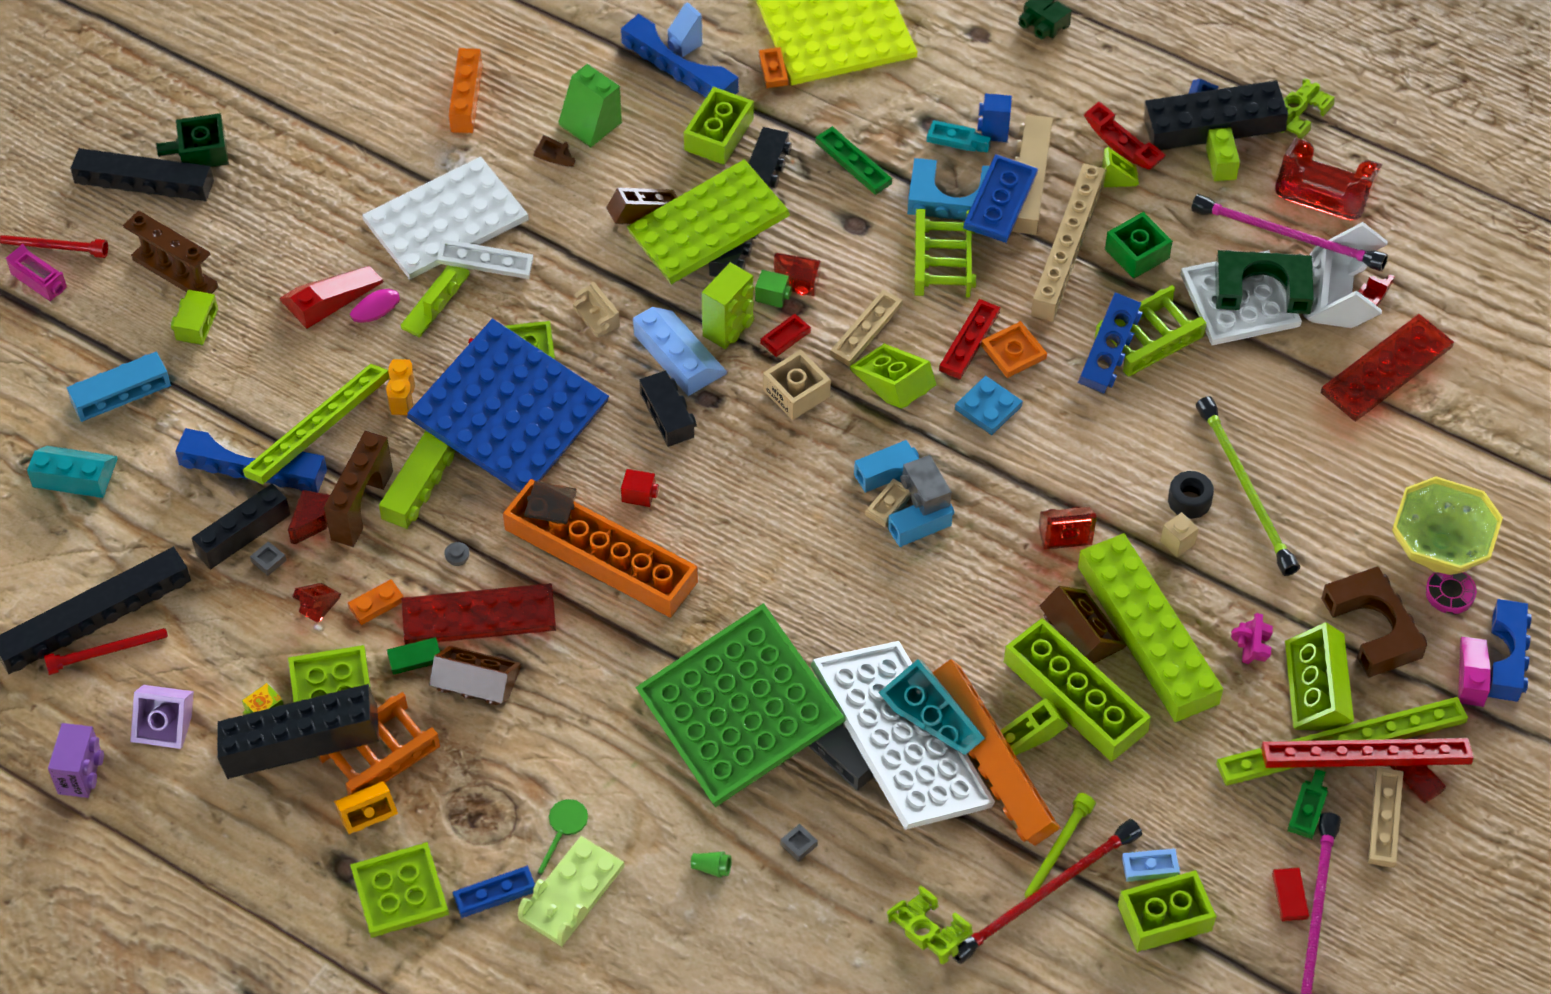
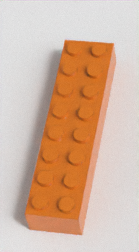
[503,479,698,618]

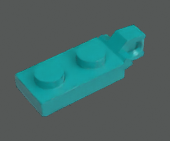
[927,120,991,153]

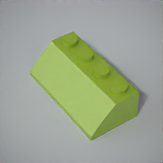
[1285,622,1354,730]

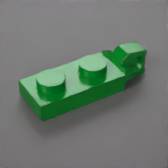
[1287,769,1328,839]

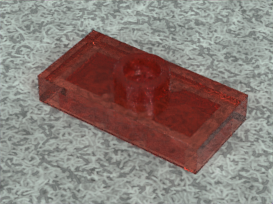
[1390,765,1446,804]

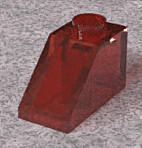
[774,252,821,296]
[288,490,330,544]

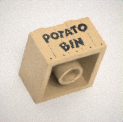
[763,350,831,421]

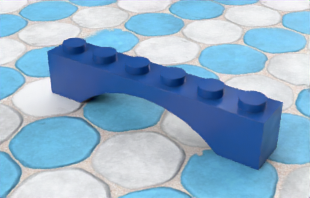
[621,14,739,97]
[175,428,327,493]

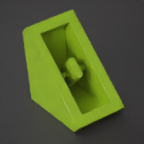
[1102,147,1139,187]

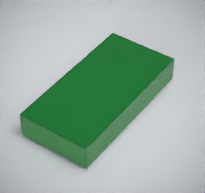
[387,637,440,675]

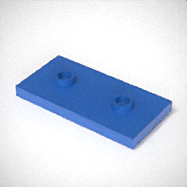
[963,154,1038,243]

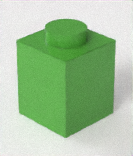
[755,270,792,308]

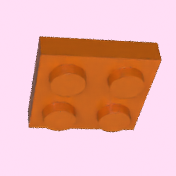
[981,321,1047,378]

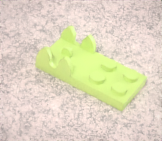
[518,836,624,947]

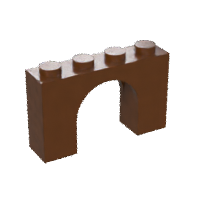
[324,431,393,547]
[1321,566,1427,678]

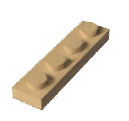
[830,290,903,366]
[1368,767,1403,868]

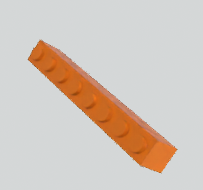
[932,659,1061,846]

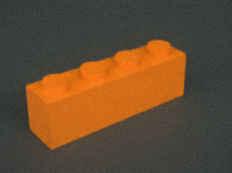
[449,48,483,133]

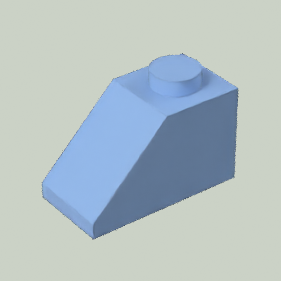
[667,2,702,57]

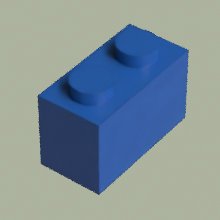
[977,93,1012,142]

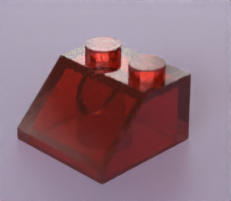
[1039,507,1097,550]

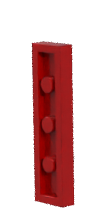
[939,299,1000,380]

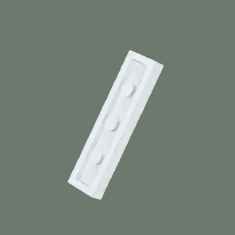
[437,239,533,279]

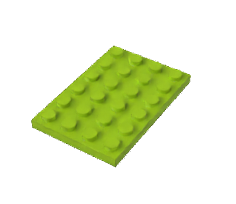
[627,159,790,284]

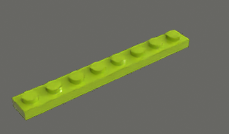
[243,364,389,484]

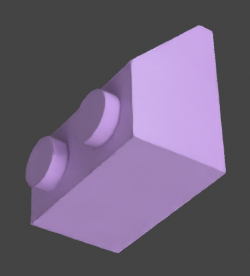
[131,685,194,749]

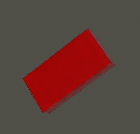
[760,314,811,357]
[1272,867,1309,922]

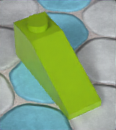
[1000,698,1069,755]

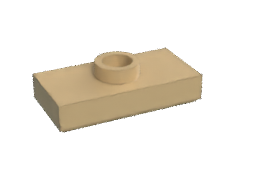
[865,478,911,528]

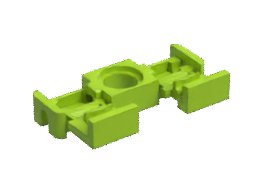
[1281,78,1335,141]
[887,886,973,964]

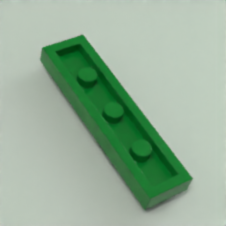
[815,126,892,195]

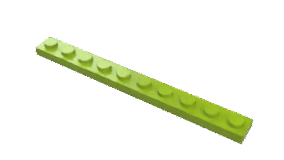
[1216,697,1468,786]

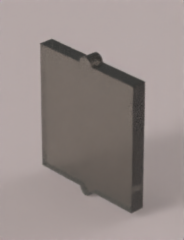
[524,481,577,524]

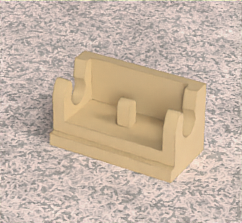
[573,282,620,338]

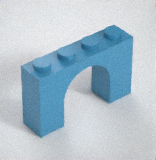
[907,158,990,221]
[854,440,954,547]

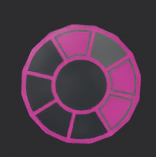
[1426,572,1477,614]

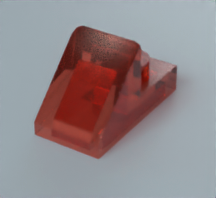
[292,583,341,622]

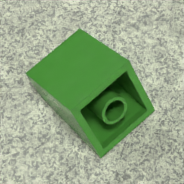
[558,64,622,147]

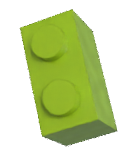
[1206,128,1240,182]
[171,290,218,345]

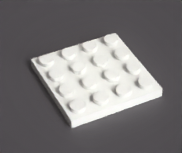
[1180,250,1302,345]

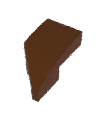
[533,135,576,167]

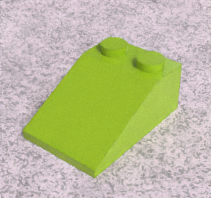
[849,343,936,409]

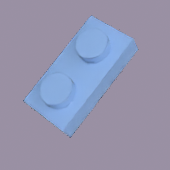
[1122,849,1180,882]

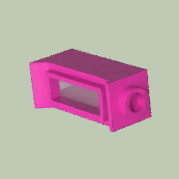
[6,244,67,301]

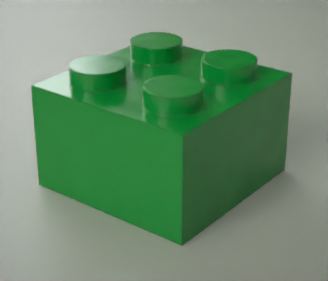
[1105,212,1173,279]

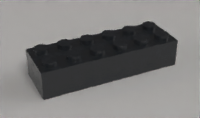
[1144,80,1288,151]
[217,684,379,779]

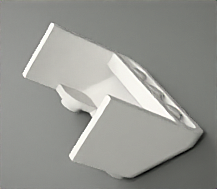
[1303,222,1388,328]

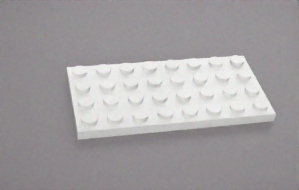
[810,641,995,830]

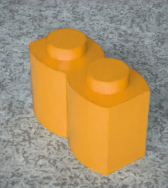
[386,359,415,415]

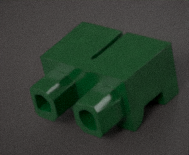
[1018,0,1072,40]

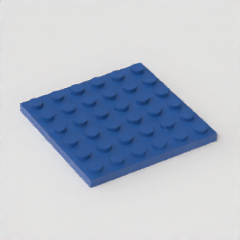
[407,318,609,493]

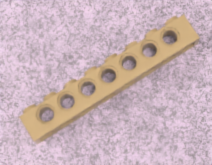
[1031,163,1105,322]

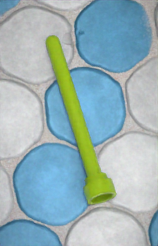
[1025,793,1096,898]

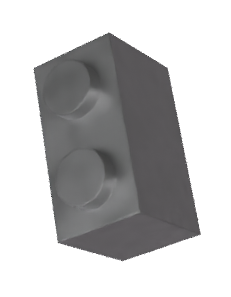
[900,455,952,516]

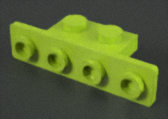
[401,265,470,337]

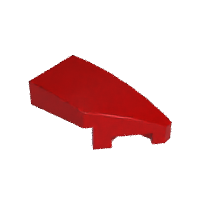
[1358,275,1395,307]

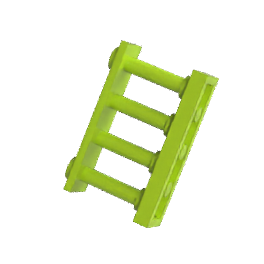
[914,209,976,297]
[1095,285,1207,377]

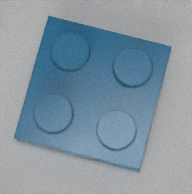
[955,376,1023,435]

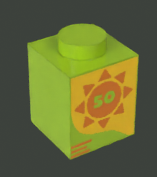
[242,683,284,715]

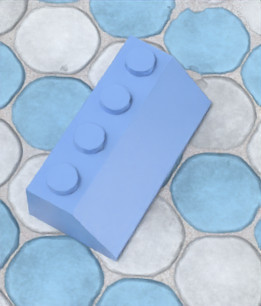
[633,307,727,396]

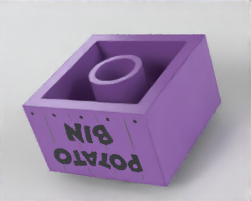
[48,723,104,798]

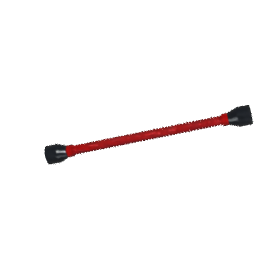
[952,818,1142,964]

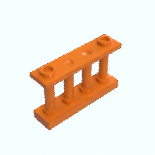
[318,692,440,795]

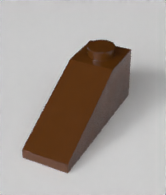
[606,188,677,224]

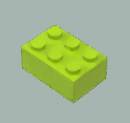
[684,87,754,165]
[702,262,754,349]
[1118,870,1216,952]

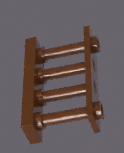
[123,210,218,294]

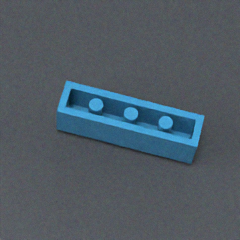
[66,351,171,422]

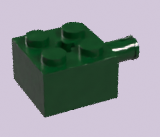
[156,113,229,167]

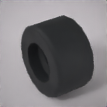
[1168,471,1214,519]

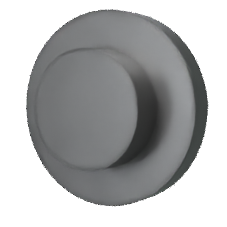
[444,542,470,566]

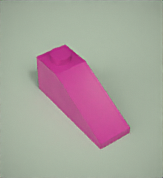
[1458,636,1490,707]

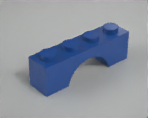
[1488,599,1532,702]

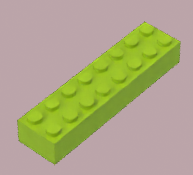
[1078,533,1224,723]

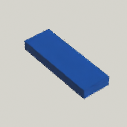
[452,865,535,918]

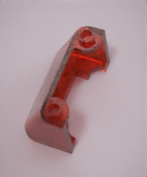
[1275,137,1382,220]

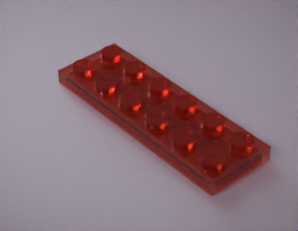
[1320,314,1454,422]
[402,583,556,645]

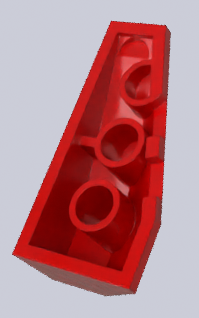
[280,266,384,329]

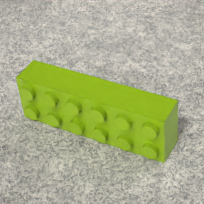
[1004,618,1151,762]

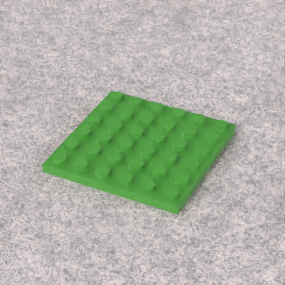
[635,603,845,807]

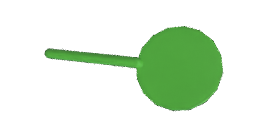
[538,799,588,874]

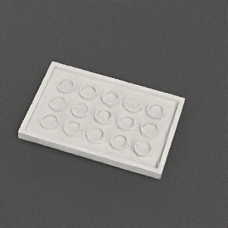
[363,156,529,280]

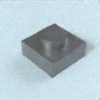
[250,541,286,576]
[780,824,818,862]

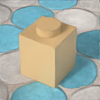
[1160,512,1199,557]

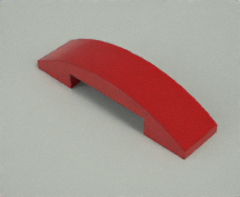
[1084,101,1166,170]

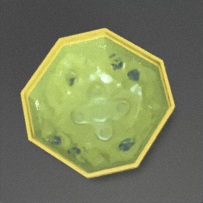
[1392,477,1503,575]

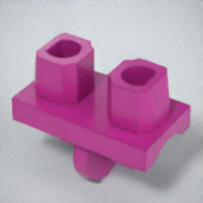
[1231,612,1273,665]

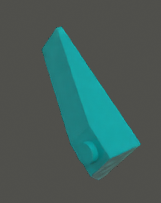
[878,659,985,755]

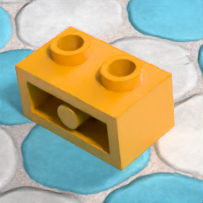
[334,781,398,834]

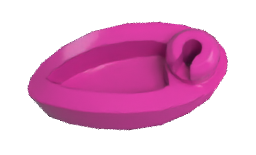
[350,289,400,323]

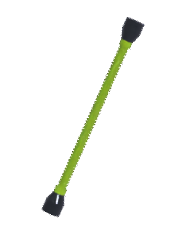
[1196,396,1301,576]

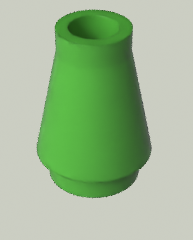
[691,851,732,878]

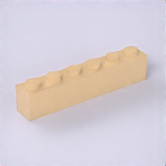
[1012,114,1053,235]

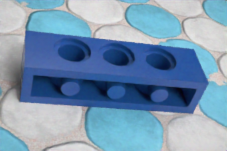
[1078,292,1143,393]

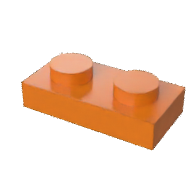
[759,47,788,88]
[348,579,405,625]

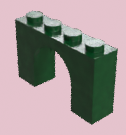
[1215,250,1314,314]

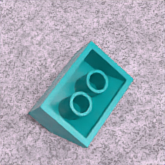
[27,445,118,498]

